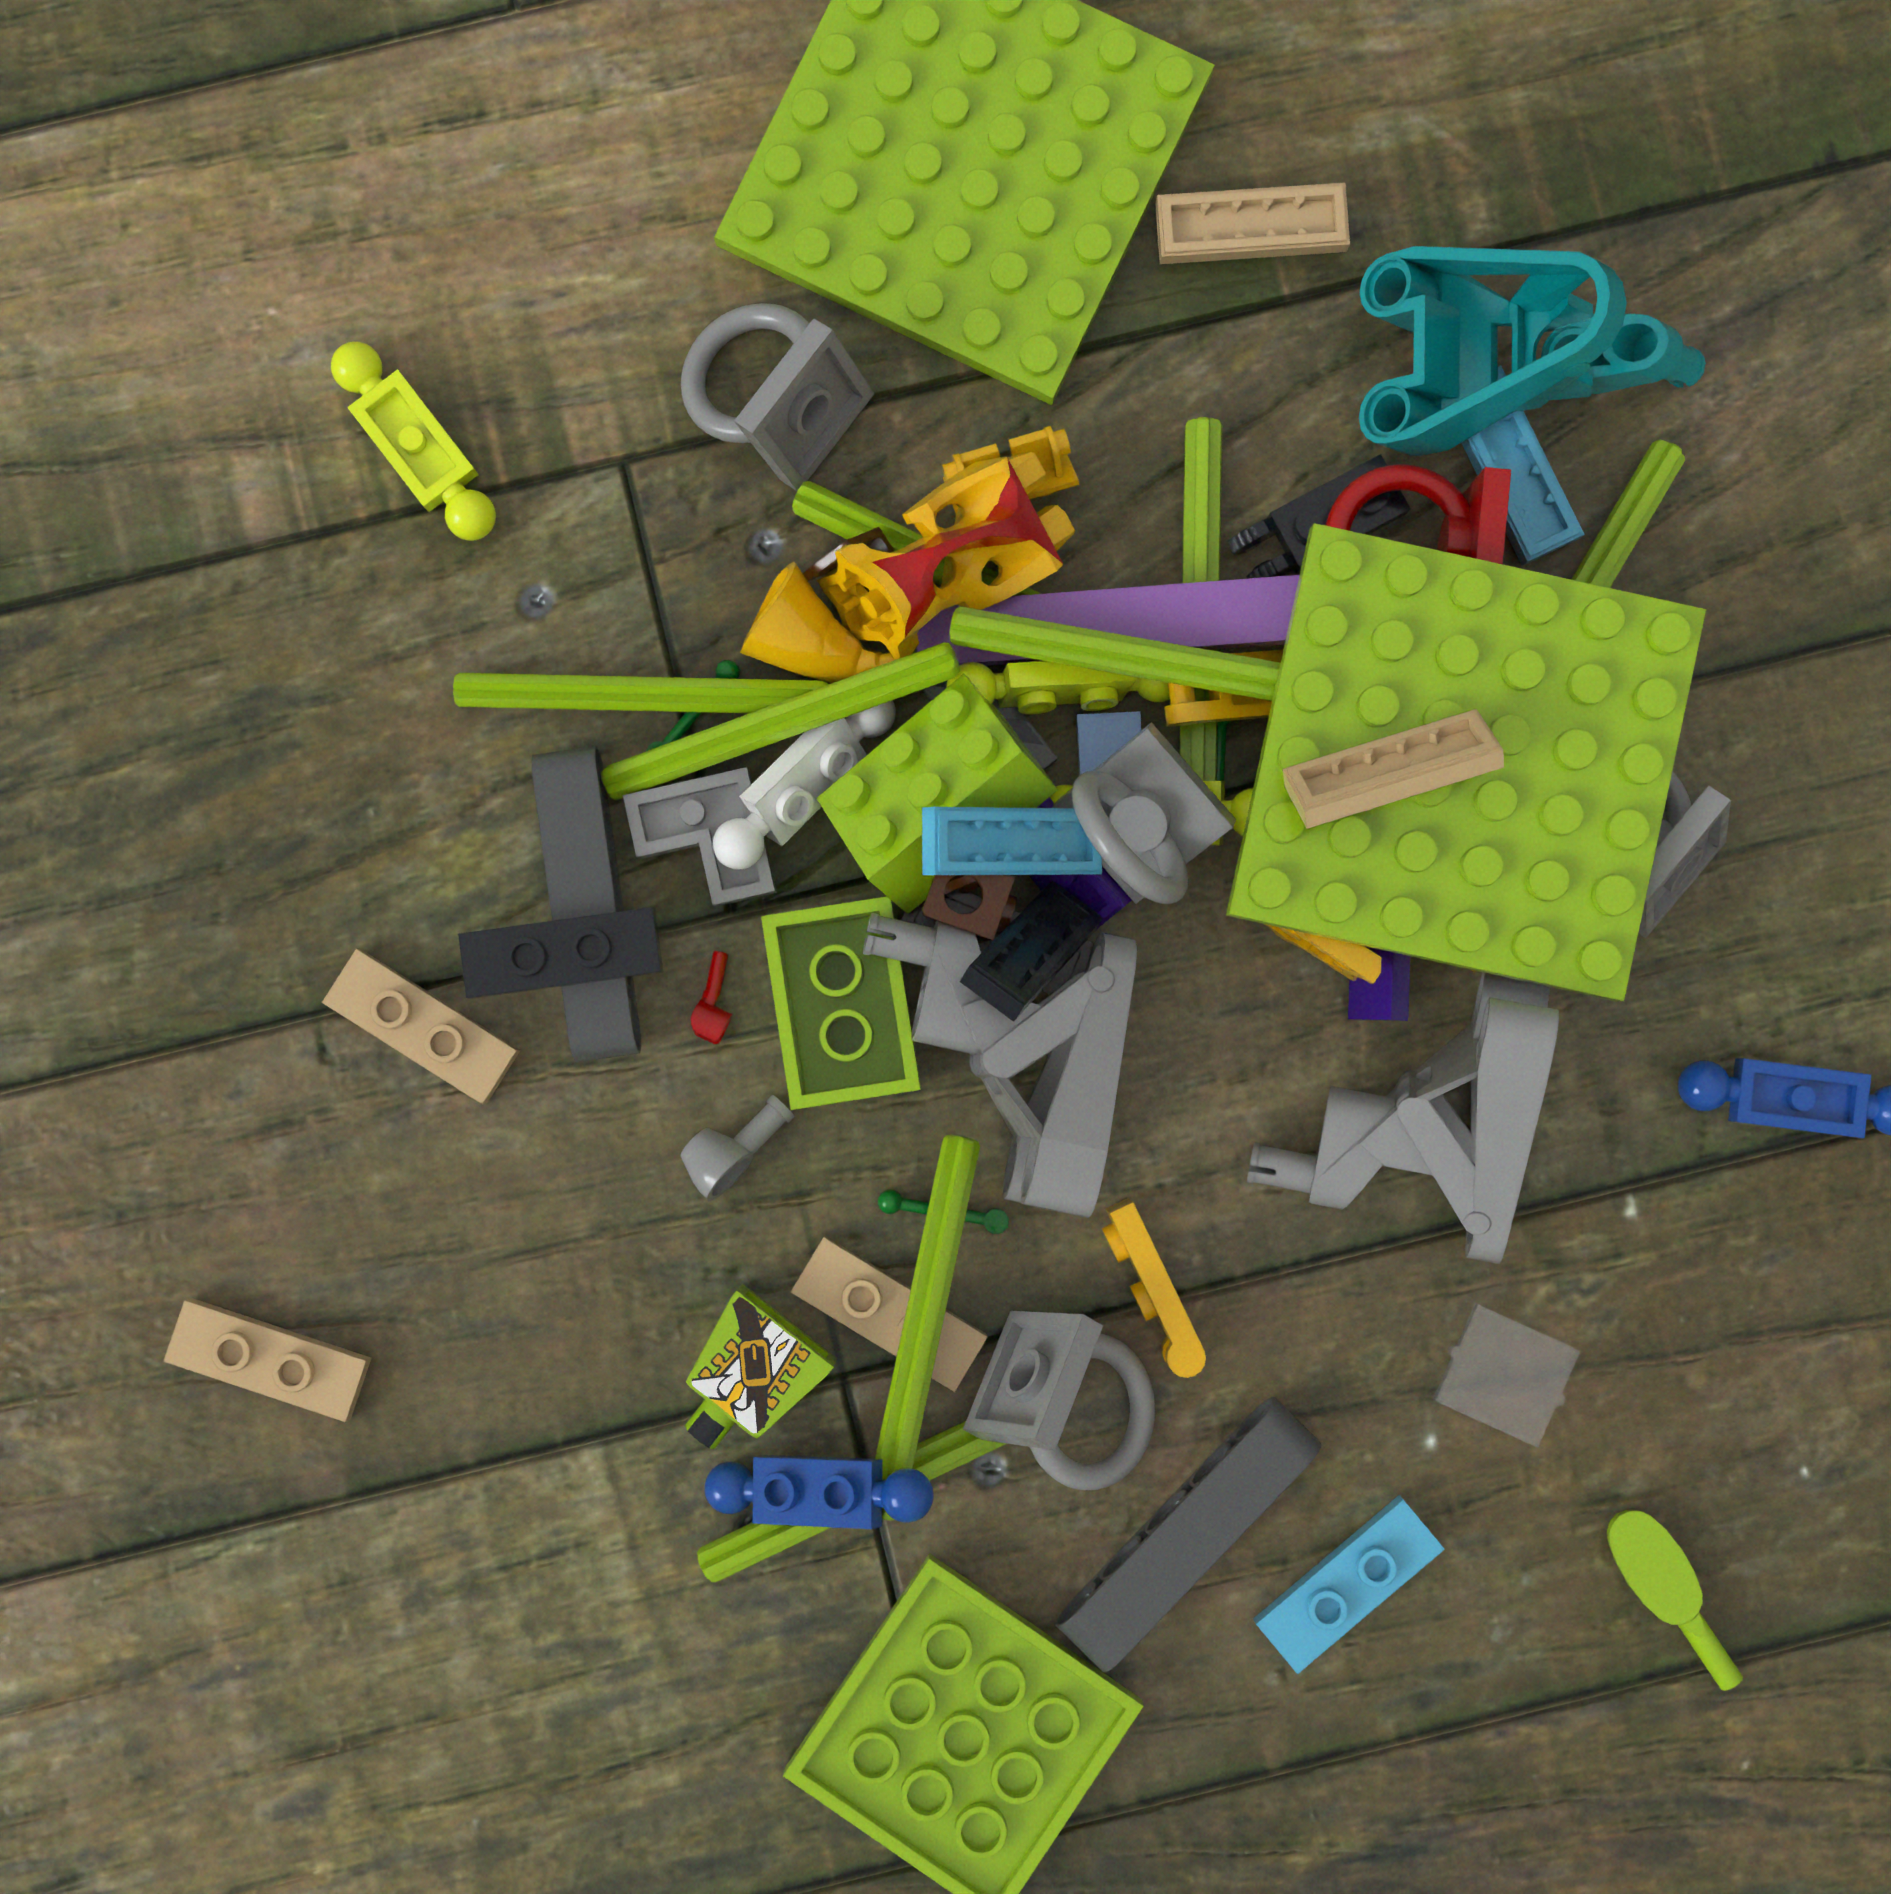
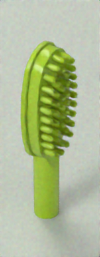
[1607,1510,1743,1691]

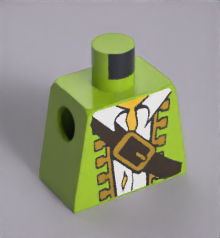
[685,1284,837,1450]

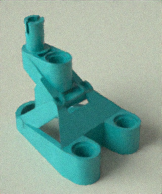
[1359,246,1706,456]

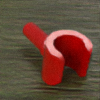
[690,951,733,1045]

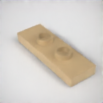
[1155,183,1350,264]
[1282,709,1504,829]
[322,949,521,1105]
[791,1236,988,1392]
[163,1298,372,1422]

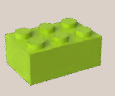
[816,673,1058,914]
[761,896,921,1110]

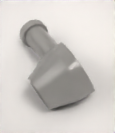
[680,1095,795,1201]

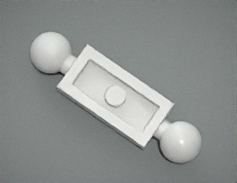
[713,700,896,870]

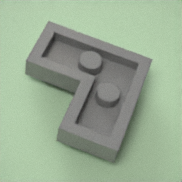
[623,767,777,907]

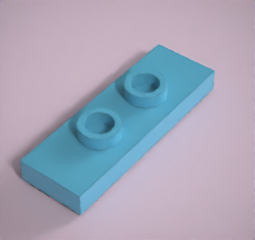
[1462,365,1585,566]
[922,807,1102,875]
[1253,1495,1445,1674]

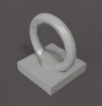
[681,303,874,491]
[1052,722,1236,904]
[1639,771,1731,938]
[963,1311,1155,1491]

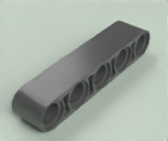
[532,746,641,1063]
[1055,1397,1321,1672]

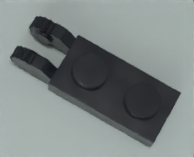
[1227,454,1411,579]

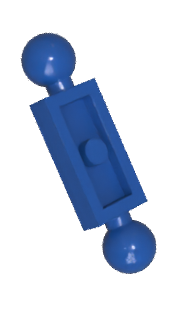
[1678,1058,1891,1138]
[704,1455,934,1529]

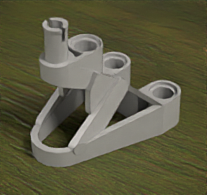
[863,912,1137,1218]
[1247,972,1559,1264]

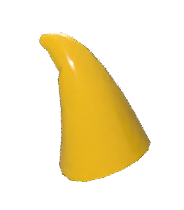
[740,561,895,683]

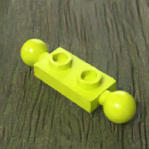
[331,341,496,541]
[946,661,1170,715]

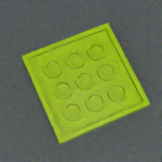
[783,1553,1144,1894]

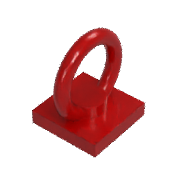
[1325,464,1511,564]

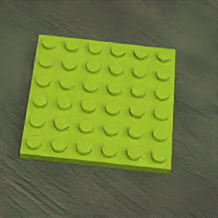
[714,0,1215,405]
[1226,523,1706,1002]

